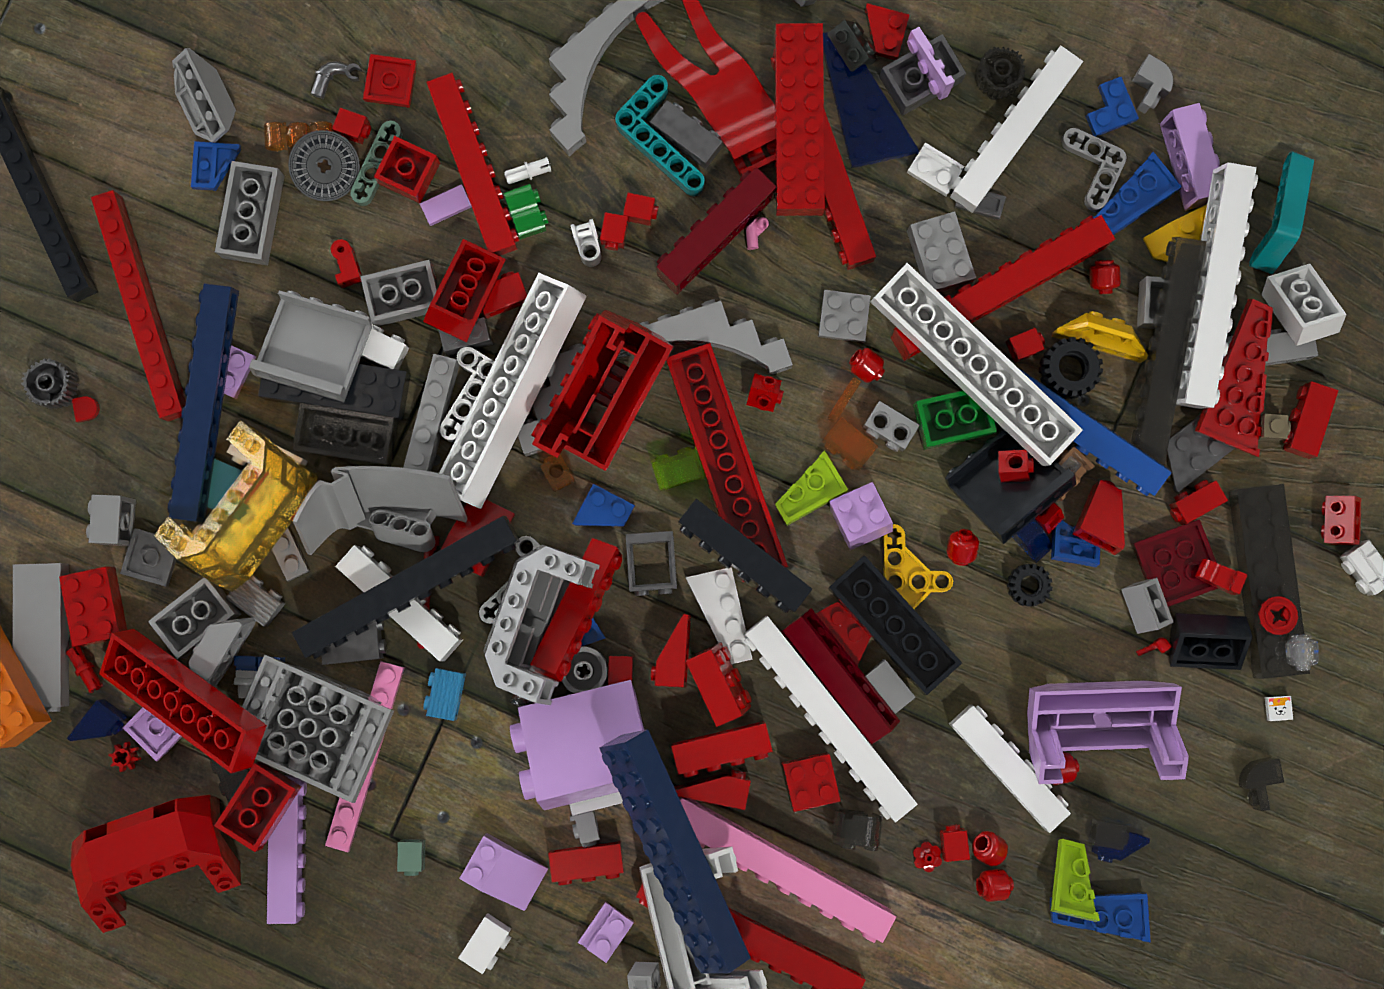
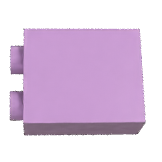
[510,680,644,810]

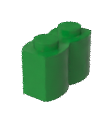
[504,184,549,240]

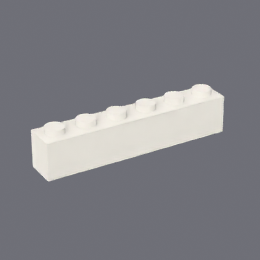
[335,545,463,661]
[949,705,1071,833]

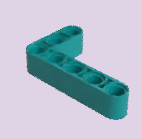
[615,75,705,197]
[1249,151,1314,274]

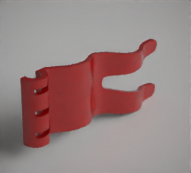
[635,0,776,177]

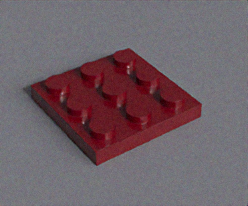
[1132,519,1218,607]

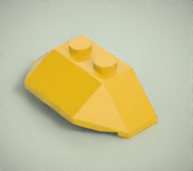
[1143,204,1207,267]
[1051,311,1148,363]

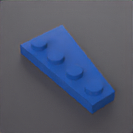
[1094,152,1182,235]

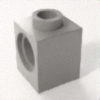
[627,962,661,989]

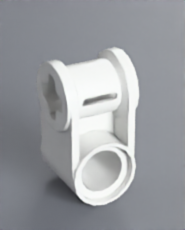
[570,219,601,267]

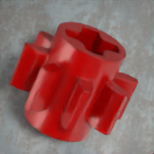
[108,742,141,772]

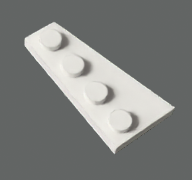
[686,567,753,664]

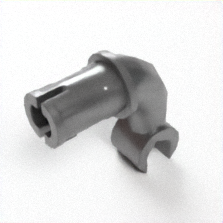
[311,61,362,99]

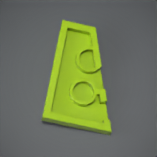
[775,450,848,526]
[1051,839,1100,922]

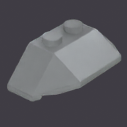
[172,48,236,142]
[189,617,257,688]

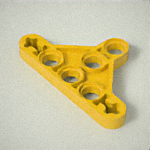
[883,524,953,609]

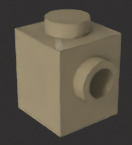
[1258,414,1291,442]

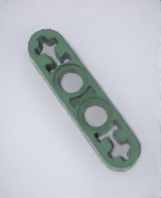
[350,121,403,206]

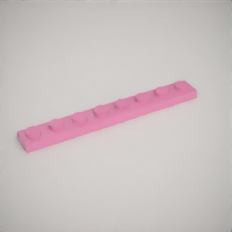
[325,661,405,852]

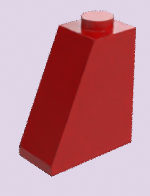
[1073,480,1125,555]

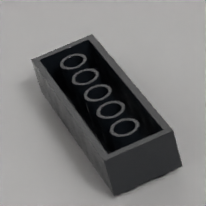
[258,364,411,421]
[678,499,812,613]
[828,555,962,695]

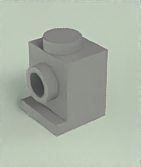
[570,810,601,847]

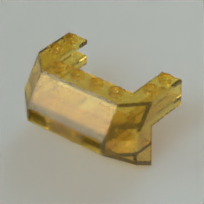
[154,420,318,592]

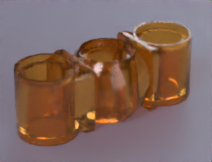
[264,121,333,151]

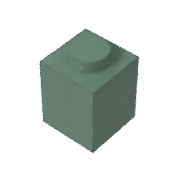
[397,839,425,876]

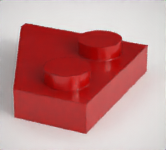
[865,3,910,60]

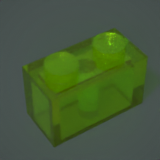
[651,447,705,492]

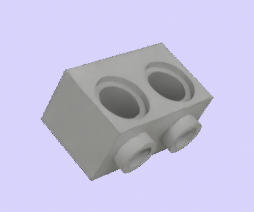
[862,401,920,452]

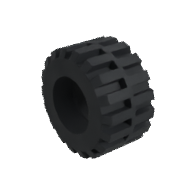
[1039,337,1103,399]

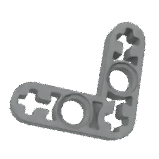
[1061,128,1126,212]

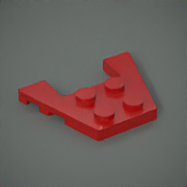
[781,602,871,693]

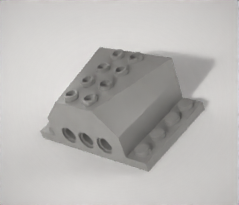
[242,655,394,803]

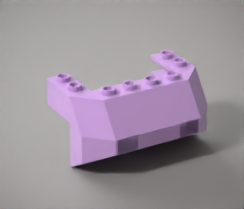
[1027,681,1189,784]

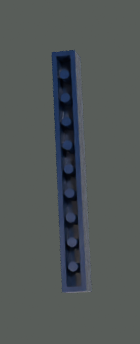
[168,284,239,523]

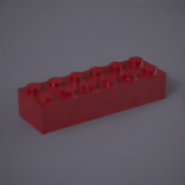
[656,167,777,295]

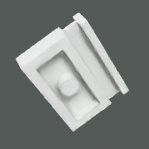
[907,143,965,196]

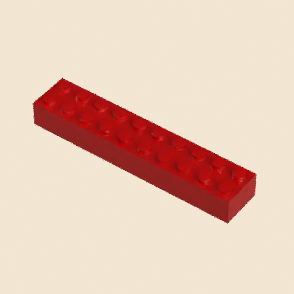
[890,215,1115,361]
[666,343,788,583]

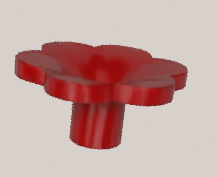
[913,842,942,872]

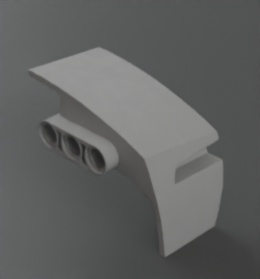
[293,466,468,555]

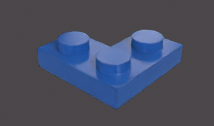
[1085,77,1139,137]

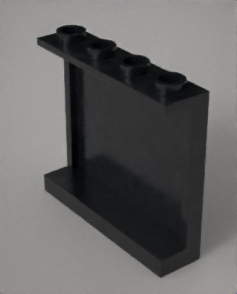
[945,428,1077,544]

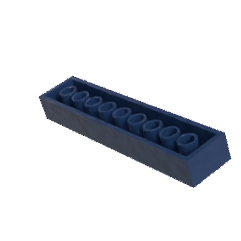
[599,729,751,973]

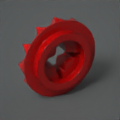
[1258,596,1298,635]

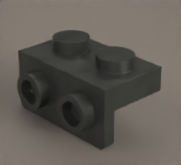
[827,20,878,72]

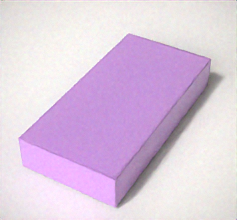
[420,184,472,226]

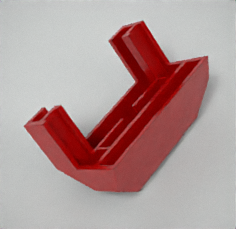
[531,310,673,471]
[71,795,241,933]

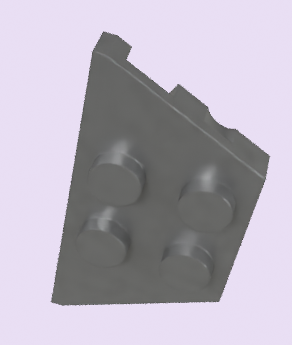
[1163,415,1235,493]

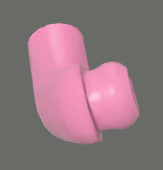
[746,217,769,250]

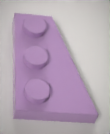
[907,27,955,100]

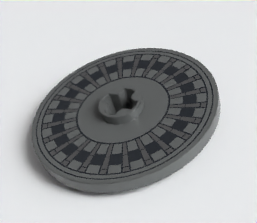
[288,130,360,201]

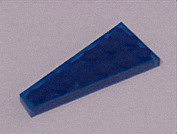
[823,32,919,168]

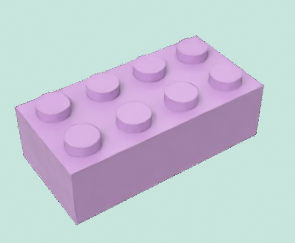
[1160,103,1220,211]

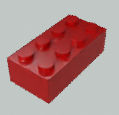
[423,239,506,342]
[671,721,773,778]

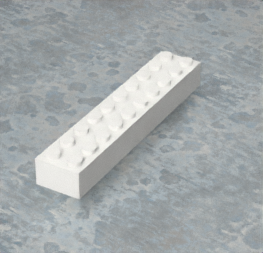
[1172,163,1258,409]
[870,263,1083,466]
[439,273,587,509]

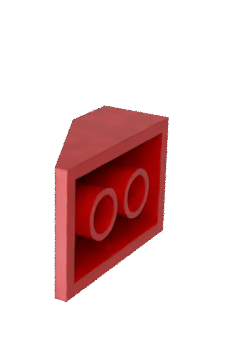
[441,500,515,577]
[651,614,691,688]
[675,769,751,810]

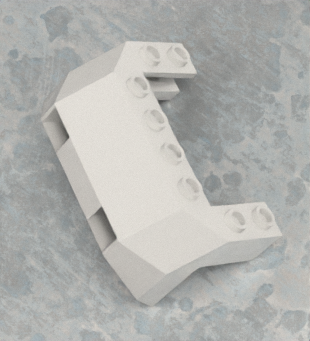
[639,847,767,989]

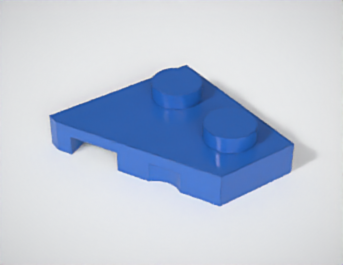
[191,141,241,191]
[572,484,635,527]
[1051,520,1100,567]

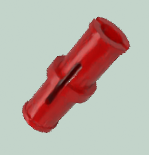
[66,647,103,693]

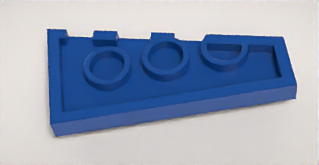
[1050,892,1151,943]

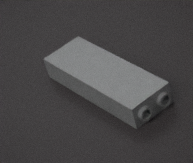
[13,563,69,712]

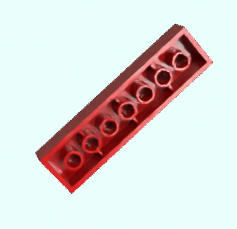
[775,23,825,216]
[99,629,267,774]

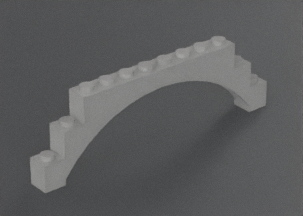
[549,0,665,157]
[518,299,793,457]

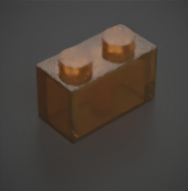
[822,417,878,470]

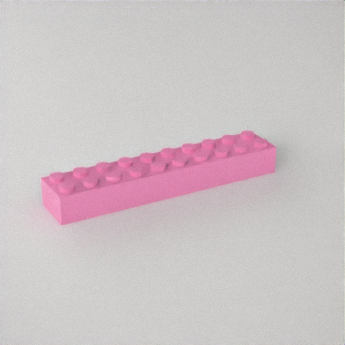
[679,797,896,943]

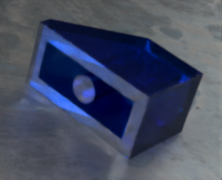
[1012,519,1052,563]
[67,699,127,741]
[1092,824,1151,863]

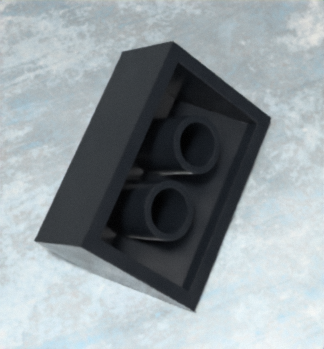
[1169,613,1253,670]

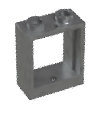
[626,531,677,596]

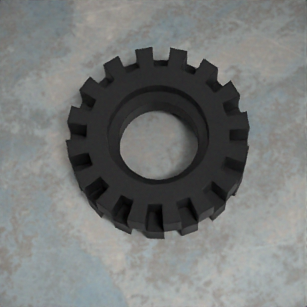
[1007,564,1053,607]

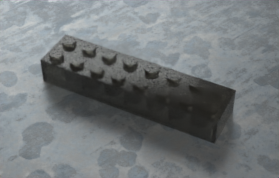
[1228,484,1310,679]

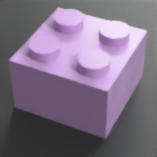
[829,482,893,550]

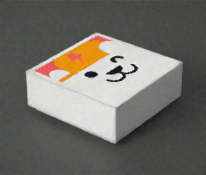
[1265,696,1293,721]

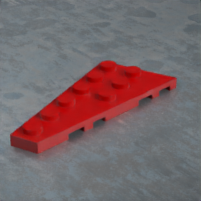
[1195,299,1273,457]

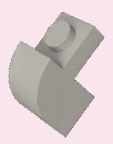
[1132,54,1173,114]

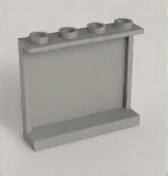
[249,290,373,402]

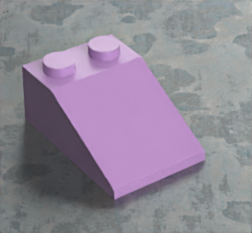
[459,833,548,911]

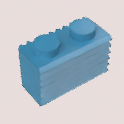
[423,668,466,721]

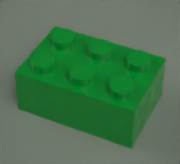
[913,391,997,450]

